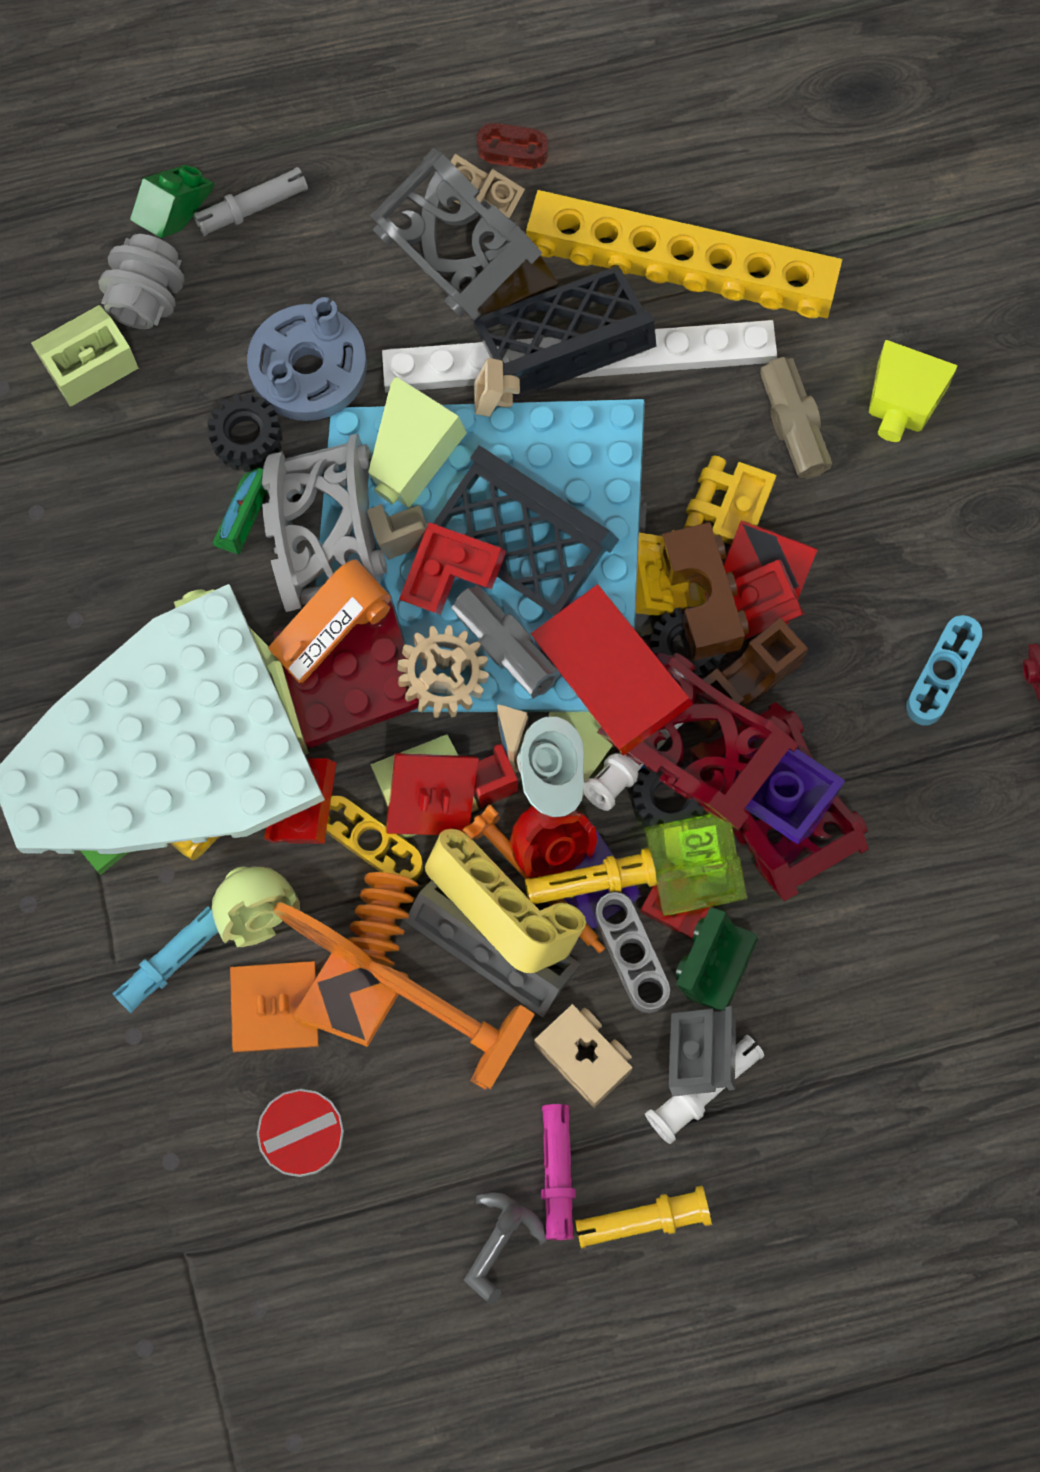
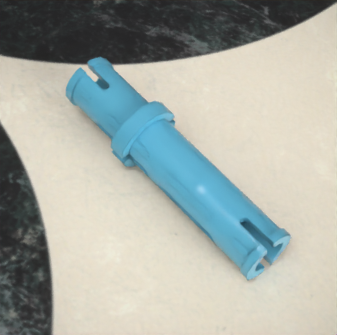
[112,906,218,1014]

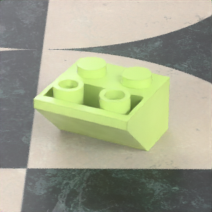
[31,305,139,407]

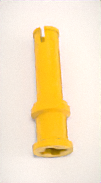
[525,848,657,904]
[575,1186,712,1249]

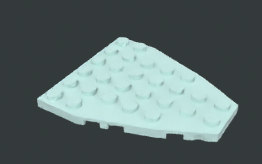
[0,584,325,854]

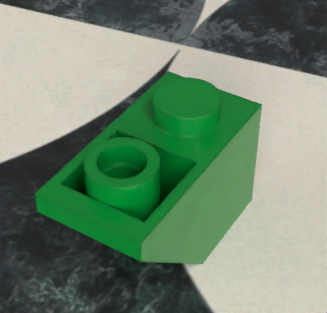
[130,165,215,238]

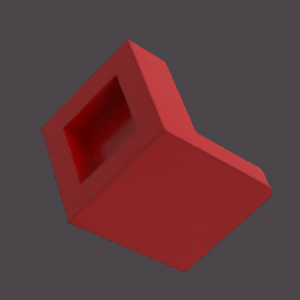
[474,744,518,808]

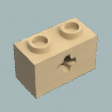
[534,1004,633,1108]

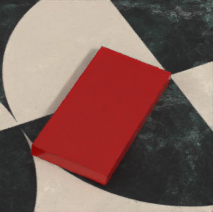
[530,584,693,756]

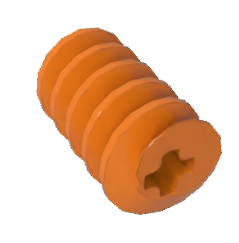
[347,872,418,967]

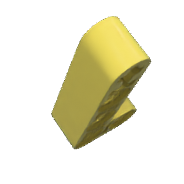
[425,829,586,973]

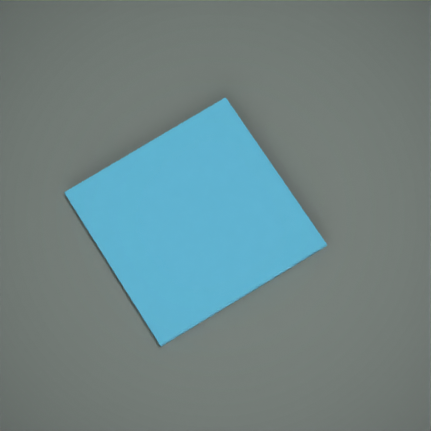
[316,399,645,712]

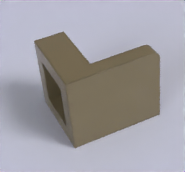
[367,504,427,560]

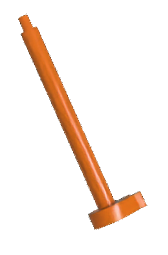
[463,804,605,954]

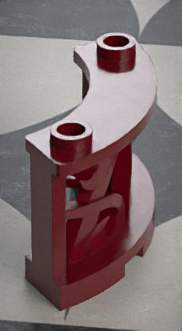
[597,652,799,830]
[690,702,869,902]

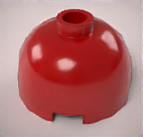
[510,806,598,879]

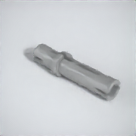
[193,167,308,237]

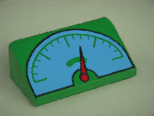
[213,468,268,555]

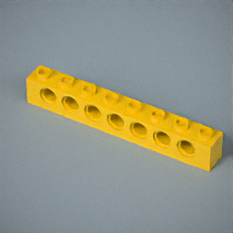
[526,190,842,319]

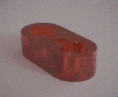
[477,123,548,169]

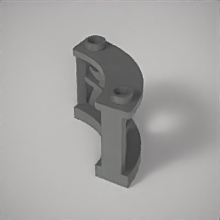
[369,148,542,320]

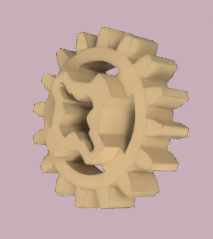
[397,625,489,718]

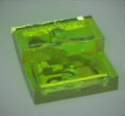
[644,814,747,916]

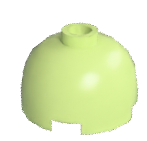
[212,866,300,947]

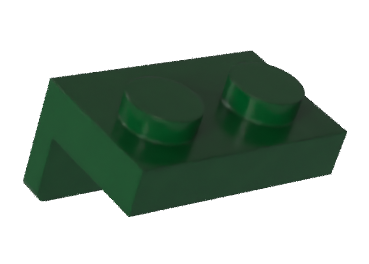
[676,907,758,1011]

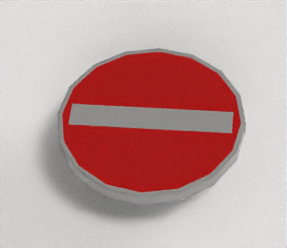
[257,1089,344,1177]

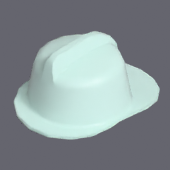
[517,717,584,817]

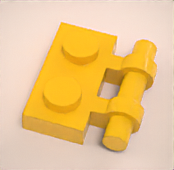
[684,456,776,545]

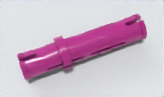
[541,1104,576,1240]

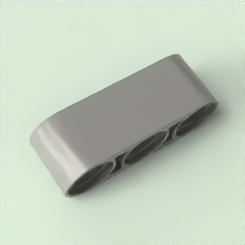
[595,892,670,1014]

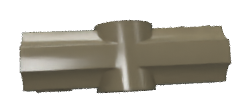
[760,357,832,479]

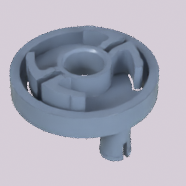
[247,297,367,421]

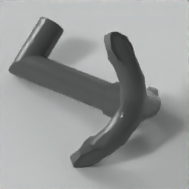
[463,1192,547,1304]

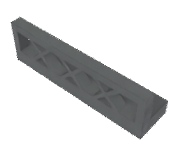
[405,880,581,1018]

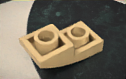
[450,154,525,218]

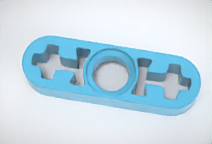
[906,615,982,725]

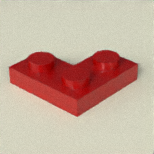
[399,522,507,615]

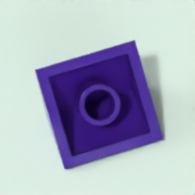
[745,749,845,844]

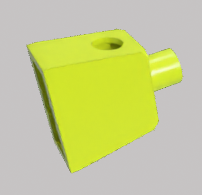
[869,340,958,442]

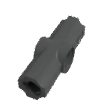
[452,585,560,699]

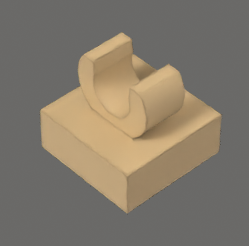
[474,358,520,417]

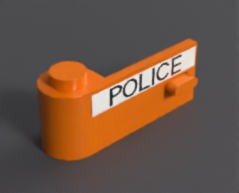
[268,559,391,683]

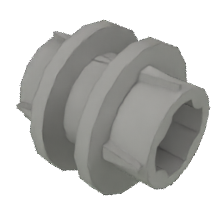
[98,234,185,329]

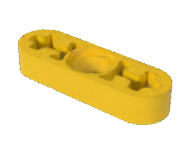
[326,796,423,881]

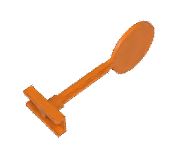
[273,902,535,1090]

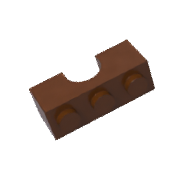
[660,522,749,661]
[694,618,808,738]

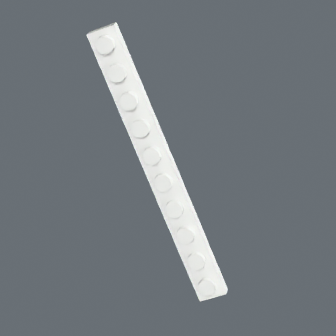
[382,320,777,392]

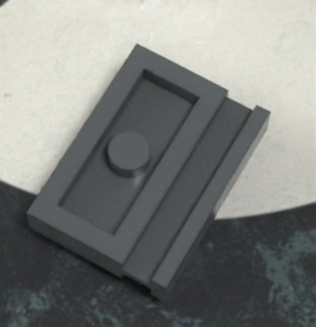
[669,1006,736,1096]

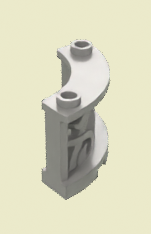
[262,433,387,612]

